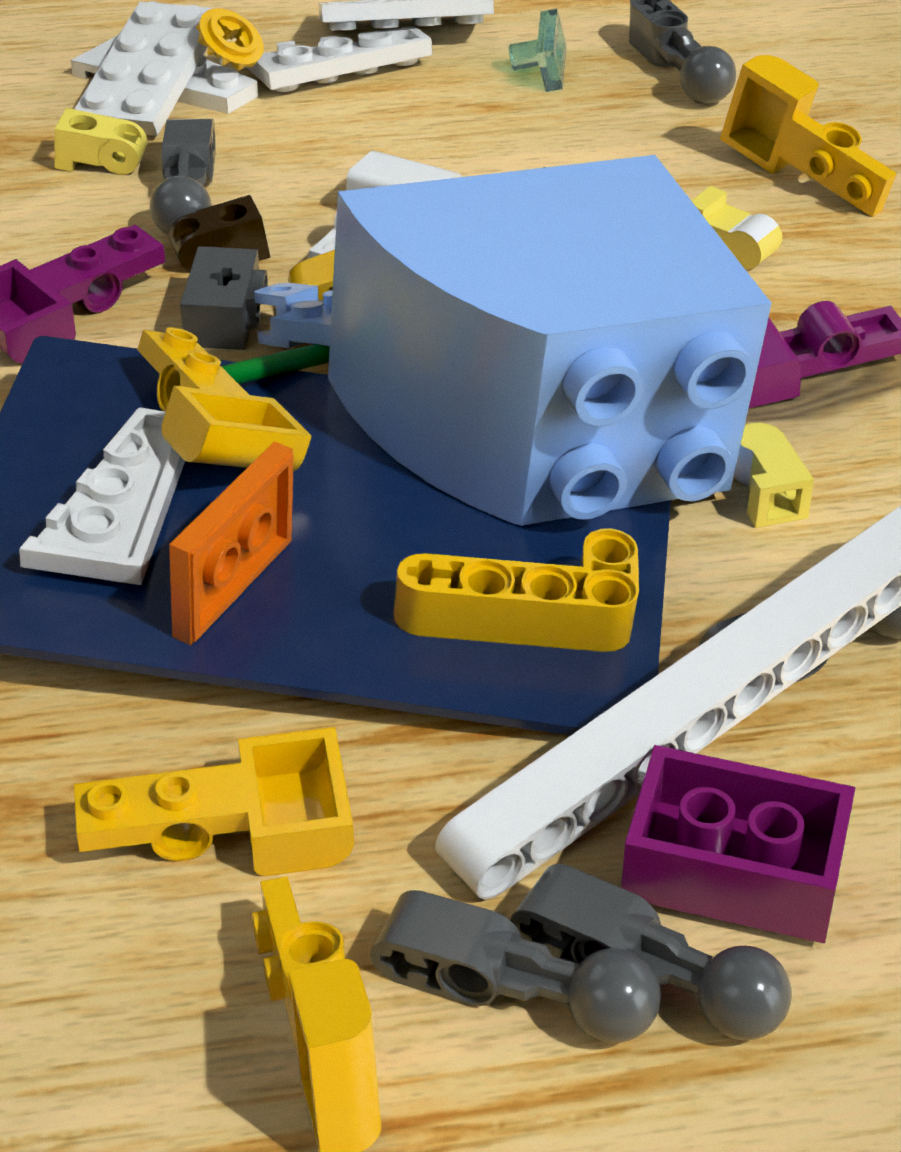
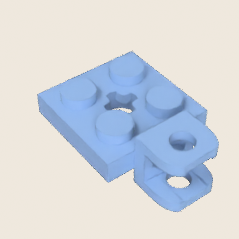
[254,283,333,348]

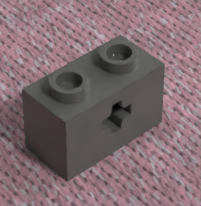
[180,246,268,350]

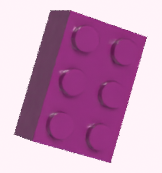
[621,745,856,944]

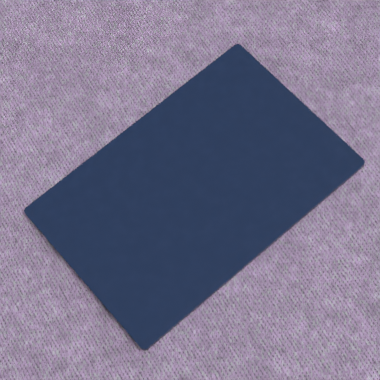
[0,336,671,736]

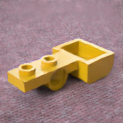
[720,55,897,217]
[137,327,312,472]
[74,727,354,876]
[251,876,381,1152]

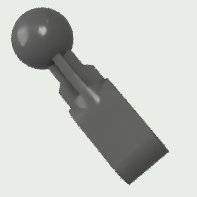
[629,0,736,104]
[150,119,216,235]
[510,864,792,1040]
[370,890,661,1043]

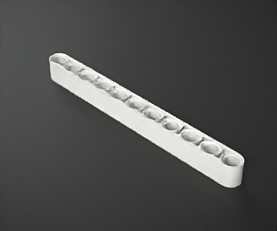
[435,506,901,900]

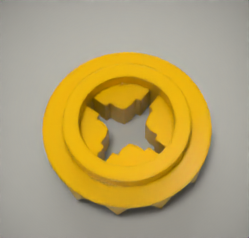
[196,8,264,71]

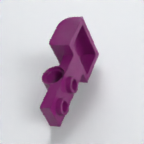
[0,224,166,363]
[748,301,901,409]

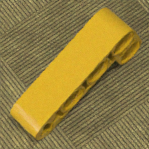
[394,528,639,652]

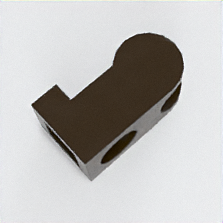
[169,195,270,271]

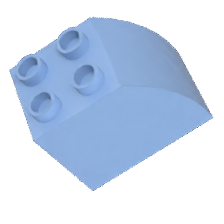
[328,155,772,526]

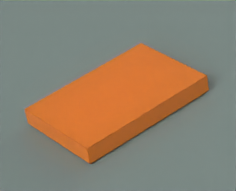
[169,441,294,646]

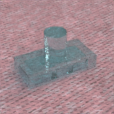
[509,8,567,92]

